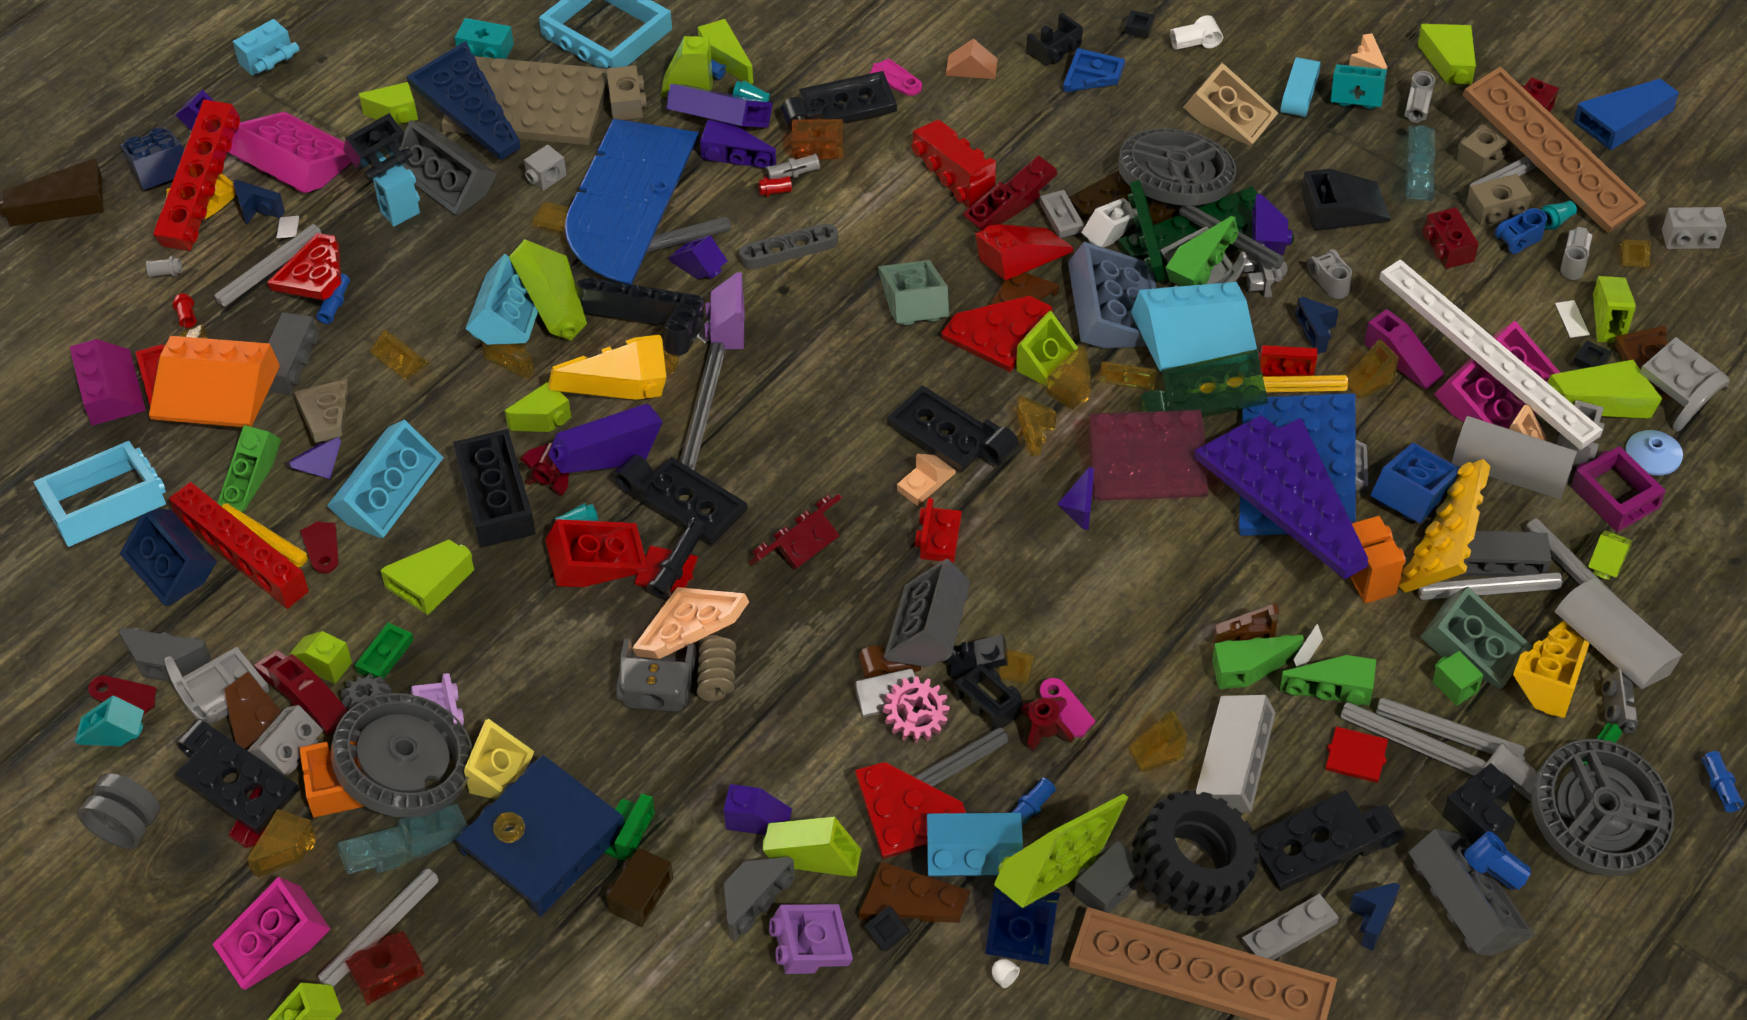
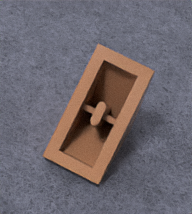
[946,38,998,79]

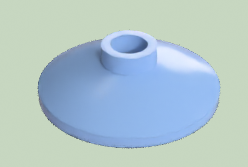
[1625,430,1683,476]

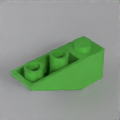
[1166,216,1239,286]
[218,425,282,512]
[1212,635,1304,689]
[1279,655,1376,706]

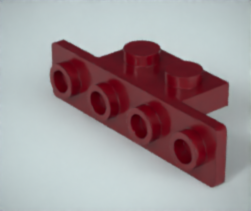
[748,493,843,570]

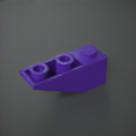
[700,120,777,169]

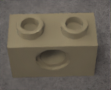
[607,65,647,120]
[1457,121,1514,177]
[1466,174,1531,226]

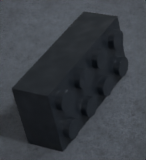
[453,429,536,548]

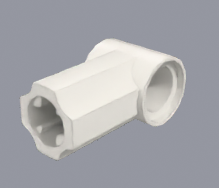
[1170,15,1223,50]

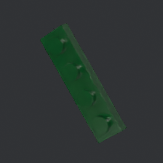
[1128,180,1168,282]

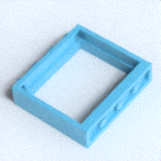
[539,0,672,69]
[33,441,166,547]

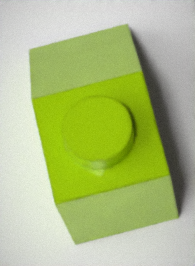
[359,82,418,125]
[505,382,572,432]
[1588,530,1633,580]
[288,631,352,684]
[267,983,342,1020]

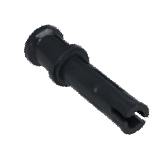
[646,518,707,600]

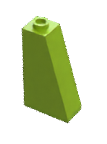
[509,239,587,341]
[1547,360,1662,419]

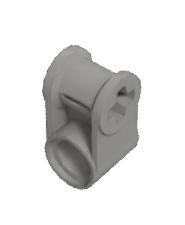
[1307,249,1352,299]

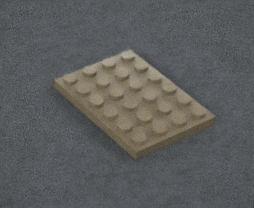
[441,56,608,145]

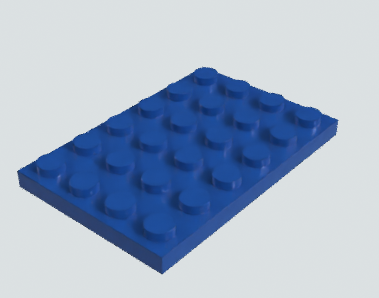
[1239,393,1356,536]

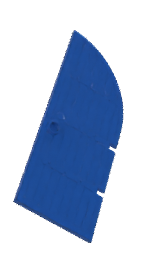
[565,119,699,285]

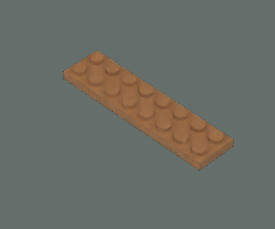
[1462,66,1646,233]
[1069,907,1337,1020]

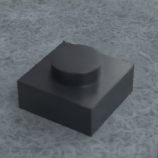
[1124,10,1155,38]
[1573,340,1612,369]
[865,906,911,951]

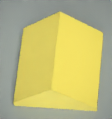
[464,719,534,800]

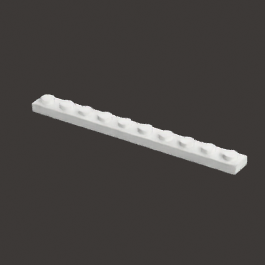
[1379,259,1603,450]

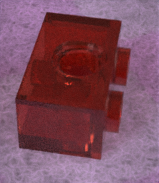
[345,931,425,1006]

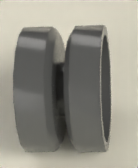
[77,773,161,849]

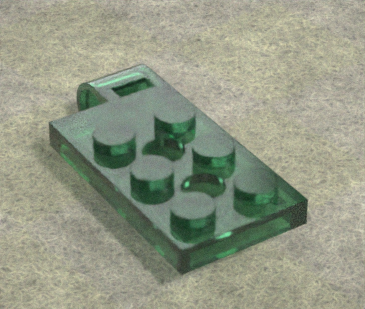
[1139,349,1268,427]

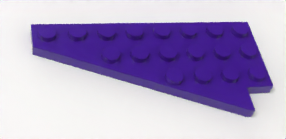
[1195,415,1368,579]

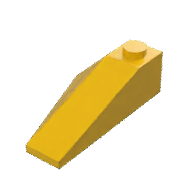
[548,335,666,400]
[1513,621,1589,718]

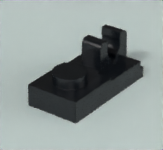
[947,634,1008,678]

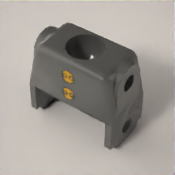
[617,638,696,712]

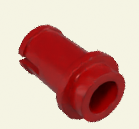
[758,176,792,197]
[172,293,197,328]

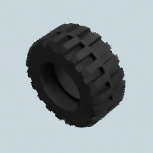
[1132,791,1260,916]

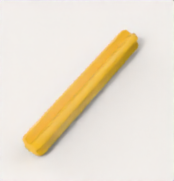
[222,503,308,567]

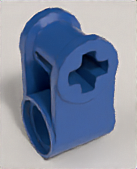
[1494,208,1547,254]

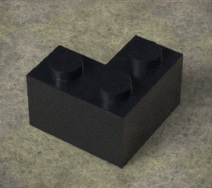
[1442,763,1515,844]

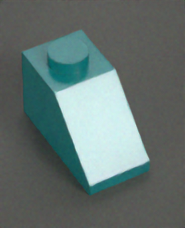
[74,696,144,746]

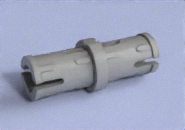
[766,153,820,179]

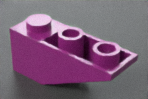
[1364,309,1444,390]

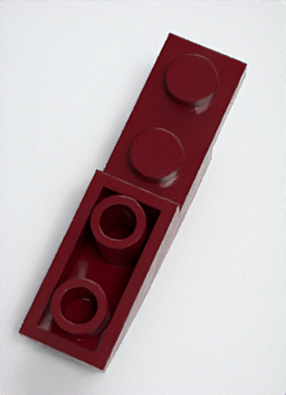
[963,155,1058,231]
[253,650,348,735]

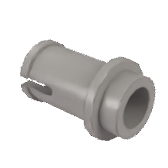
[146,256,182,278]

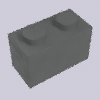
[1075,840,1143,913]

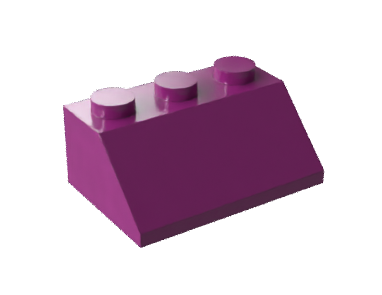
[69,339,146,426]

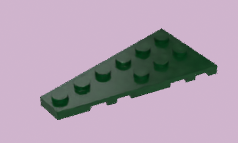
[1118,186,1294,261]

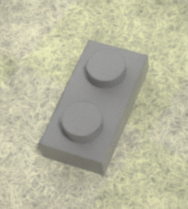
[1040,190,1084,238]

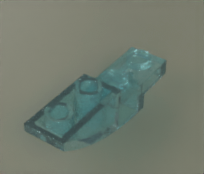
[1405,126,1435,201]
[337,803,467,874]

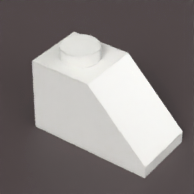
[1081,198,1138,248]

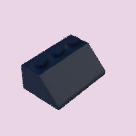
[120,509,217,606]

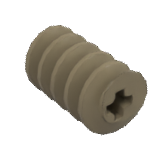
[697,635,736,702]

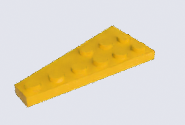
[1399,459,1491,593]

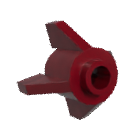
[520,443,569,496]
[1020,696,1074,751]

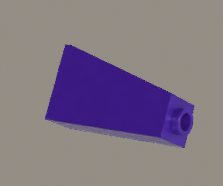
[666,84,773,128]
[548,404,663,473]

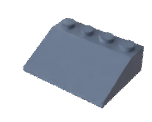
[1068,242,1156,348]

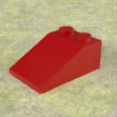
[975,224,1074,280]
[545,519,648,587]

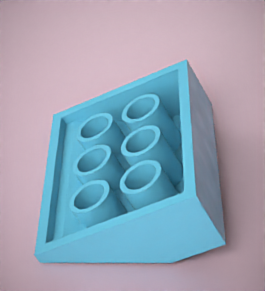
[1131,282,1259,371]

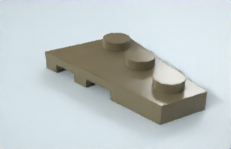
[294,379,349,443]

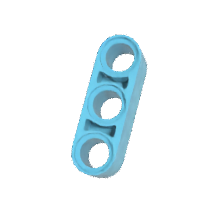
[1280,57,1321,117]

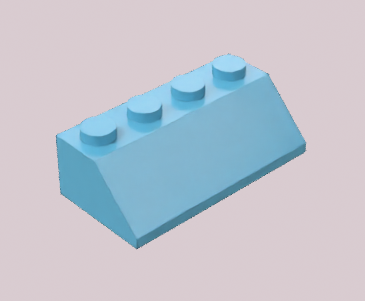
[466,254,538,345]
[327,420,444,539]

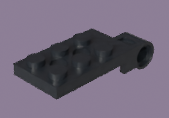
[781,71,897,133]
[887,385,1019,473]
[613,455,748,546]
[175,719,299,835]
[1253,790,1405,891]

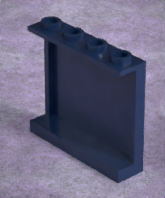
[456,755,625,917]

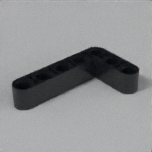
[577,278,704,355]

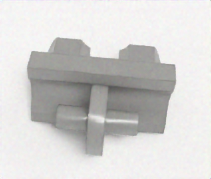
[1243,244,1288,298]

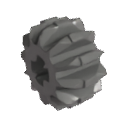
[341,673,392,711]

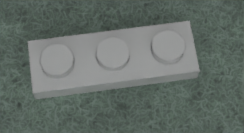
[1241,894,1339,960]

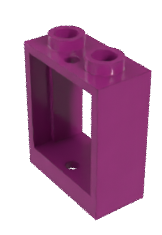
[1571,446,1666,532]

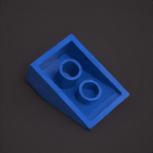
[1370,443,1460,523]

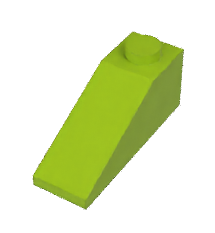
[698,19,753,84]

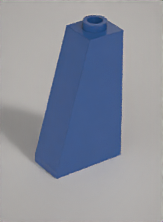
[1573,79,1679,150]

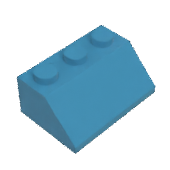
[927,813,1023,877]

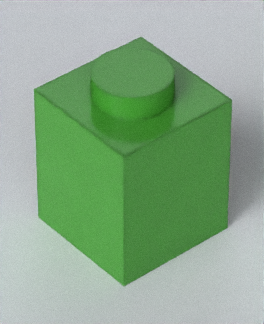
[1432,651,1484,706]

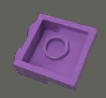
[769,904,853,974]

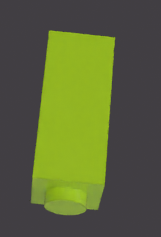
[1418,24,1476,85]
[661,36,713,97]
[1593,276,1636,343]
[381,540,474,615]
[763,817,862,877]

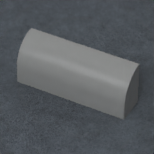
[1452,416,1577,500]
[1554,578,1683,689]
[1196,695,1276,813]

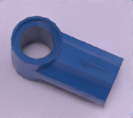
[1464,831,1531,890]

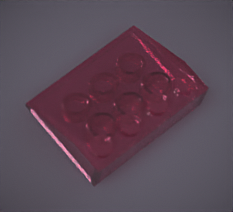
[1088,410,1208,501]

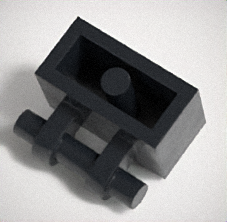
[343,113,413,181]

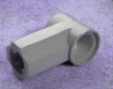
[1405,71,1435,123]
[1560,227,1592,280]
[1484,742,1538,802]

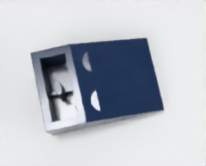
[119,127,184,190]

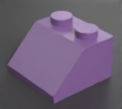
[705,273,745,349]

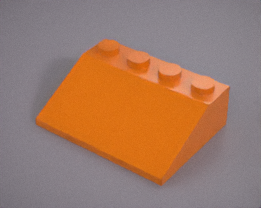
[149,336,280,427]

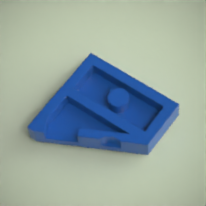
[1063,48,1125,92]

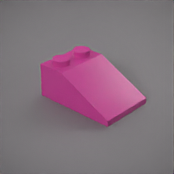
[212,877,330,990]

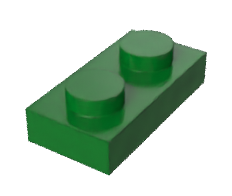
[354,622,414,679]

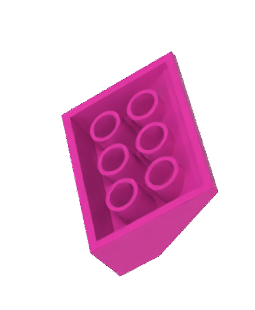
[229,111,351,193]
[1434,321,1560,429]

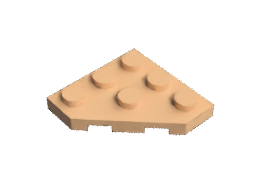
[632,587,749,659]

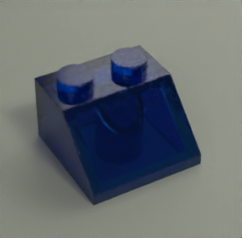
[985,887,1060,965]

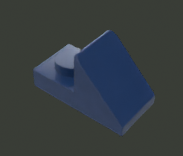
[233,180,285,224]
[1295,297,1338,354]
[1349,882,1400,951]

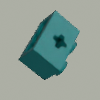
[454,18,514,59]
[1331,64,1387,109]

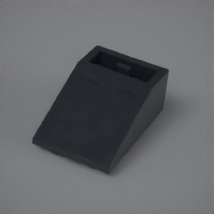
[1301,169,1391,231]

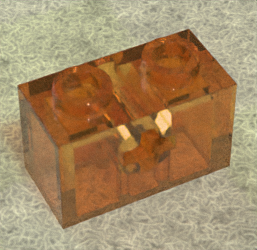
[792,119,843,160]

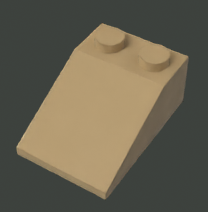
[1183,63,1278,146]

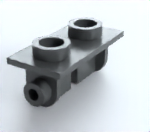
[1601,669,1639,733]

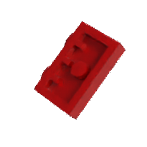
[1259,345,1317,376]
[915,498,962,563]

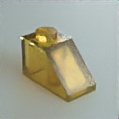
[1047,345,1091,410]
[247,809,316,877]

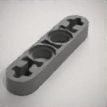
[739,224,838,269]

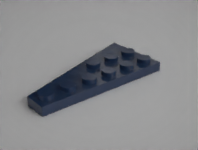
[406,41,521,160]

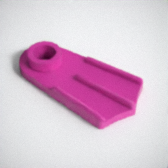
[869,58,922,96]
[1040,678,1095,739]

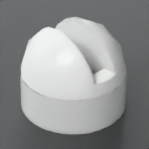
[992,959,1020,988]

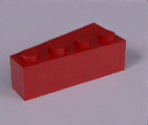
[911,119,996,208]

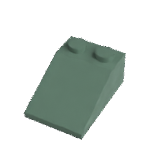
[878,260,949,325]
[1420,586,1532,689]

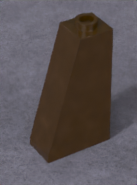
[0,158,104,227]

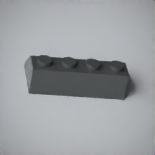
[399,120,497,215]
[884,558,970,667]
[1408,829,1535,956]

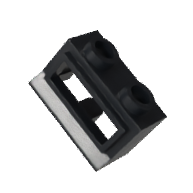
[1026,13,1083,66]
[954,663,1022,731]

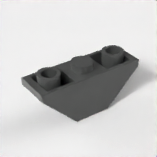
[119,627,211,682]
[724,857,795,941]

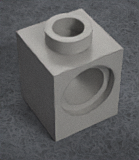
[524,145,567,191]

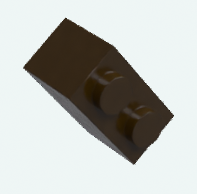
[606,848,673,927]

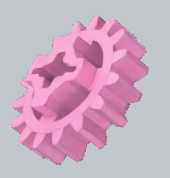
[883,676,950,743]

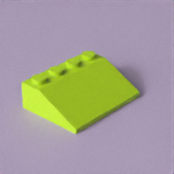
[994,794,1128,908]

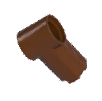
[859,645,921,679]

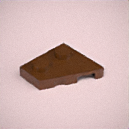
[990,272,1059,305]
[1213,604,1279,644]
[223,672,282,750]

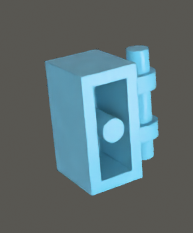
[233,19,300,76]
[373,157,420,227]

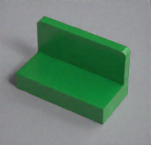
[604,793,655,861]

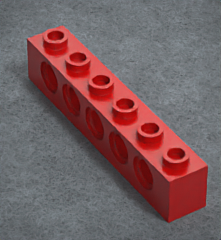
[153,99,240,252]
[168,482,309,609]

